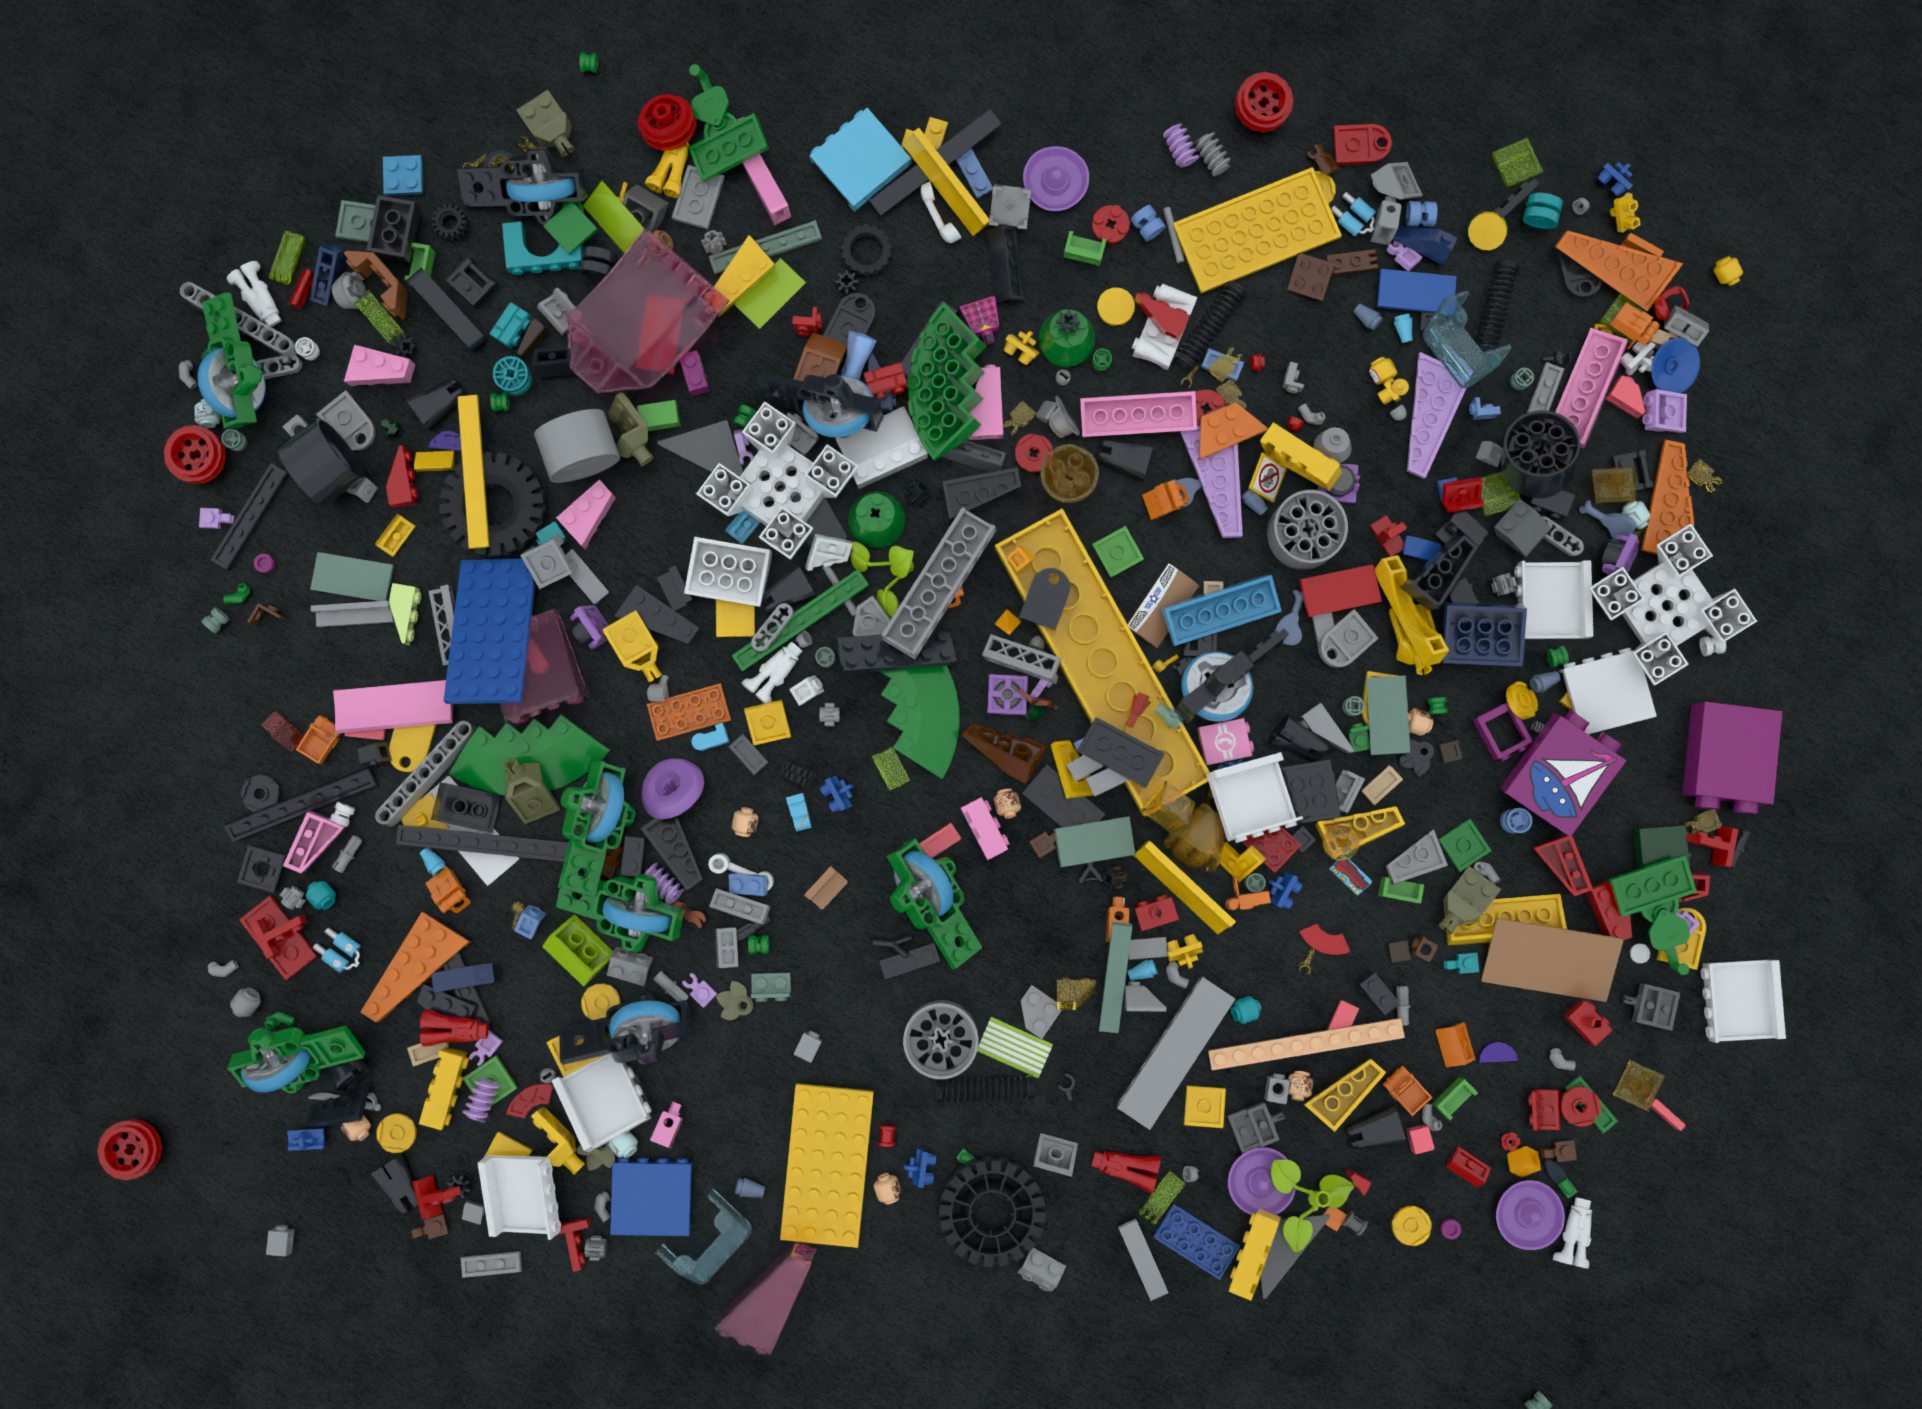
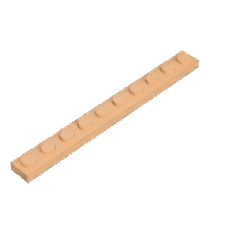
[1208,1018,1405,1070]

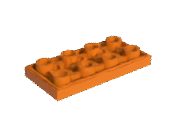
[647,683,731,741]

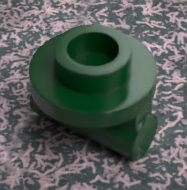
[379,419,398,437]
[1023,702,1044,721]

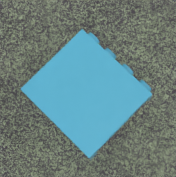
[810,108,912,212]

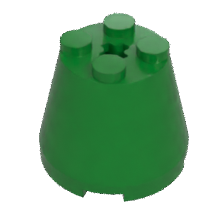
[1038,310,1095,368]
[848,491,905,548]

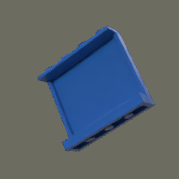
[610,1157,693,1236]

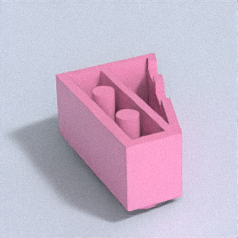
[344,345,415,386]
[556,480,616,549]
[961,797,1009,860]
[283,811,346,873]

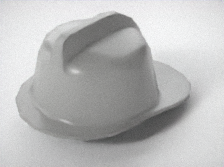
[1049,396,1080,438]

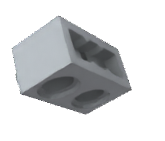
[1664,305,1709,347]

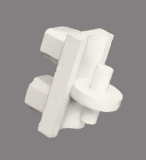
[1620,342,1655,376]

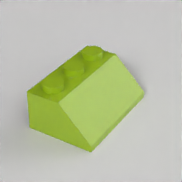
[542,914,613,986]

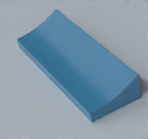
[1160,574,1282,646]

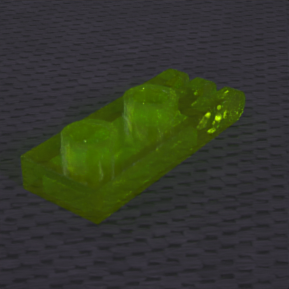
[269,230,305,285]
[354,291,403,344]
[1139,1170,1185,1225]

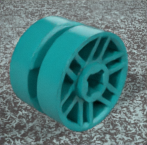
[1523,193,1563,229]
[493,356,532,396]

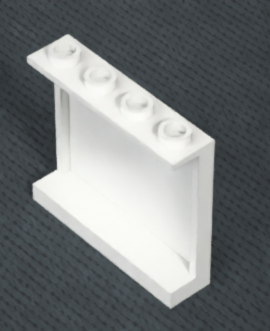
[1514,561,1593,639]
[1558,648,1657,734]
[1206,752,1303,843]
[1701,959,1786,1043]
[552,1054,652,1152]
[478,1155,561,1240]

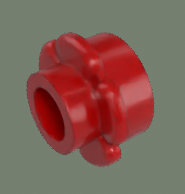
[1250,353,1265,372]
[1501,1132,1520,1152]

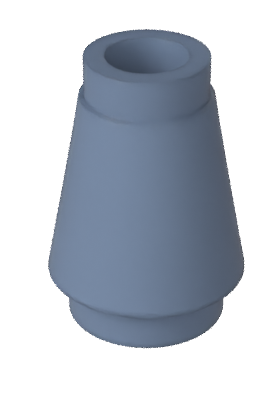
[1354,303,1383,330]
[1241,489,1268,515]
[1530,671,1561,693]
[735,1177,765,1198]

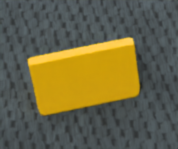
[414,451,455,472]
[375,513,415,557]

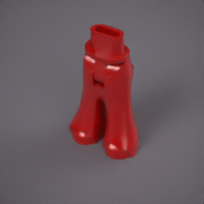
[420,1009,489,1047]
[1091,1151,1161,1194]

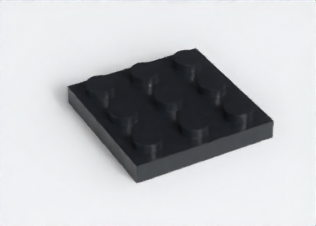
[1280,759,1342,826]

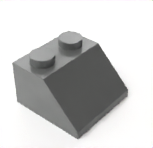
[622,184,669,242]
[1494,499,1551,557]

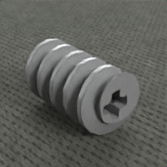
[1194,132,1231,176]

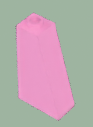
[743,154,791,225]
[967,365,1003,440]

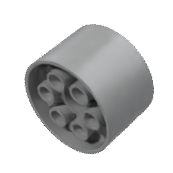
[534,409,620,483]
[1267,490,1348,570]
[903,1000,978,1079]

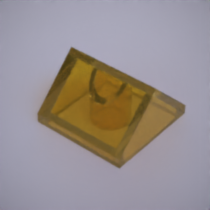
[1592,467,1636,503]
[1141,781,1195,833]
[1613,1060,1665,1111]

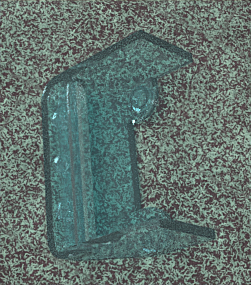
[1423,291,1512,388]
[655,1189,752,1284]

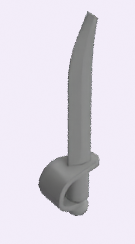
[309,1092,381,1111]

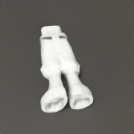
[227,261,281,327]
[742,642,803,704]
[1552,1197,1592,1268]

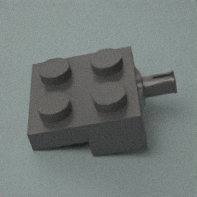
[1623,983,1680,1031]
[1227,1102,1285,1153]

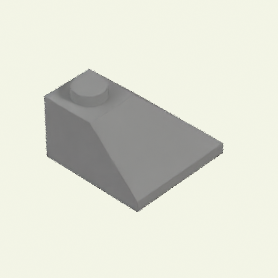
[1371,162,1423,199]
[1124,981,1166,1012]

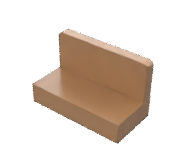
[804,866,848,909]

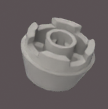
[332,272,371,309]
[1314,427,1352,463]

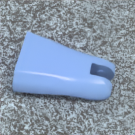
[840,331,877,380]

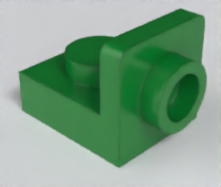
[1346,723,1371,753]

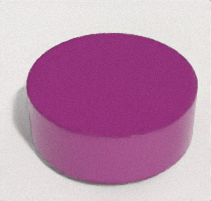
[254,554,275,573]
[1440,1218,1461,1239]

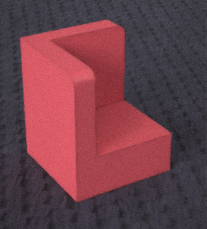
[1406,1124,1434,1154]

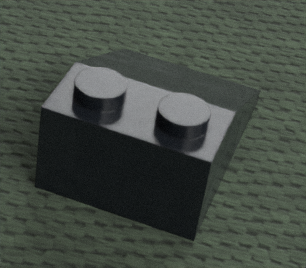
[431,782,501,833]

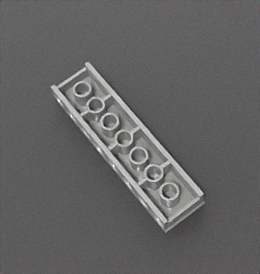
[881,507,997,659]
[1117,977,1235,1130]

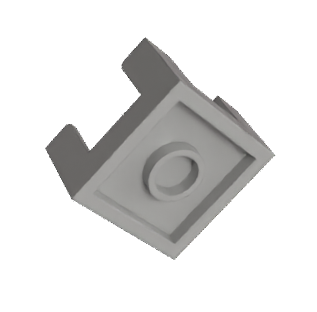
[989,184,1031,229]
[520,534,578,589]

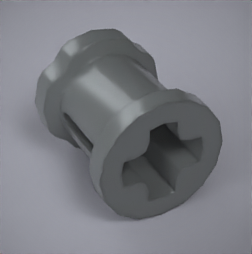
[1342,1210,1368,1236]

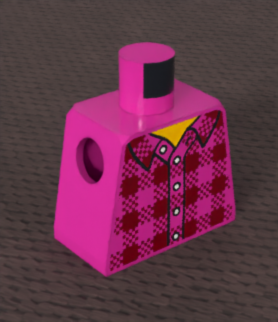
[960,296,999,345]

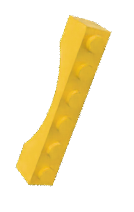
[1375,555,1449,667]

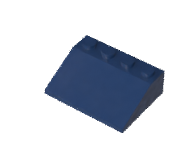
[1443,602,1527,666]

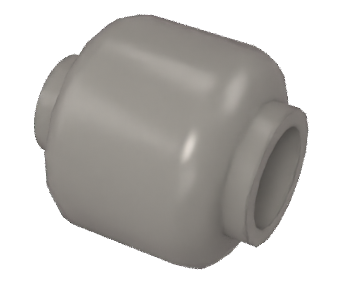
[230,988,261,1017]

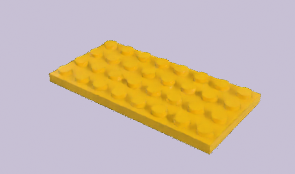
[1173,167,1342,294]
[780,1083,874,1248]

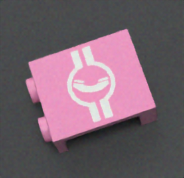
[1197,718,1254,766]

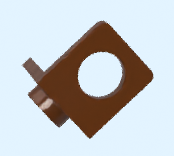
[247,603,286,625]
[1410,935,1438,962]

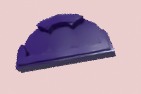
[429,431,462,452]
[1478,1042,1518,1063]

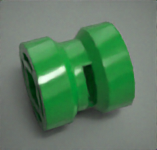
[1092,349,1112,372]
[733,404,757,429]
[748,935,769,955]

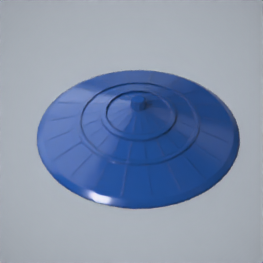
[1651,338,1700,393]

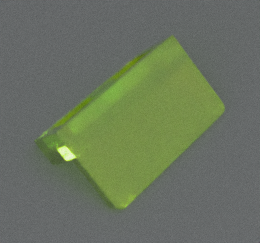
[872,747,910,791]

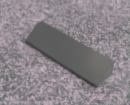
[941,440,1006,472]

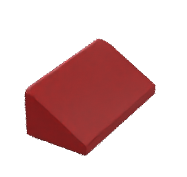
[288,269,314,309]
[1446,1146,1491,1187]
[1345,1168,1371,1196]

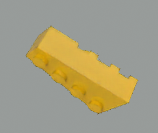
[705,235,776,317]
[1260,422,1342,491]
[1315,807,1405,859]
[419,1047,469,1130]
[1304,1059,1386,1132]
[1229,1208,1281,1300]

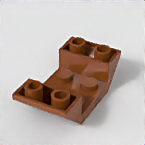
[344,251,408,320]
[794,333,847,401]

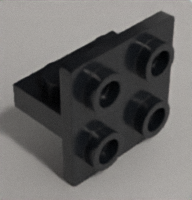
[1435,510,1488,546]

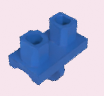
[1597,162,1633,196]
[820,776,854,812]
[1268,872,1303,909]
[287,1128,325,1151]
[903,1149,936,1188]

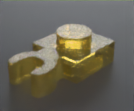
[1208,347,1242,382]
[1215,379,1246,409]
[1003,401,1036,436]
[1687,459,1723,493]
[1684,809,1722,835]

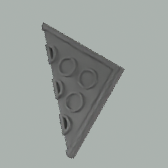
[657,420,744,477]
[1260,1214,1330,1299]

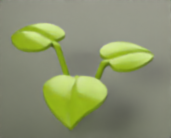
[850,541,914,620]
[1270,1160,1354,1253]

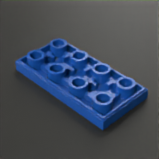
[1377,269,1457,315]
[1153,1203,1240,1280]

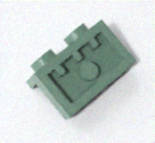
[751,973,791,1002]

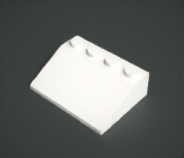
[835,406,928,489]
[684,537,772,607]

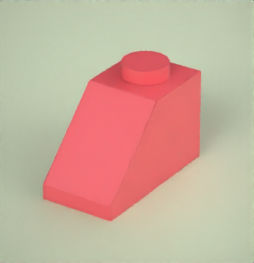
[1605,375,1645,418]

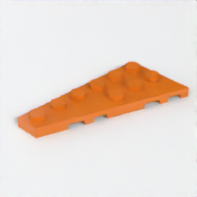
[1555,231,1683,311]
[1640,440,1694,555]
[361,912,471,1022]

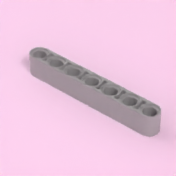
[180,282,297,358]
[375,721,477,827]

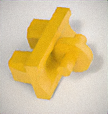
[1610,193,1640,233]
[1004,331,1040,365]
[1377,379,1409,404]
[1167,934,1203,969]

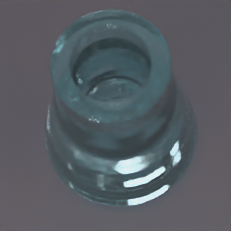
[1154,703,1184,730]

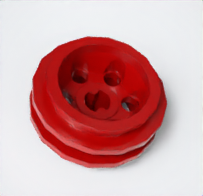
[1235,72,1293,132]
[638,94,696,151]
[164,425,226,484]
[97,1119,162,1180]

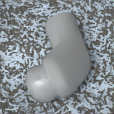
[179,360,198,389]
[1298,404,1325,425]
[1473,862,1500,884]
[208,960,239,977]
[1166,962,1189,988]
[1549,1048,1575,1071]
[1422,1103,1442,1131]
[594,1191,611,1222]

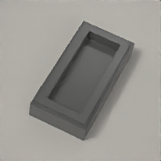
[729,734,769,775]

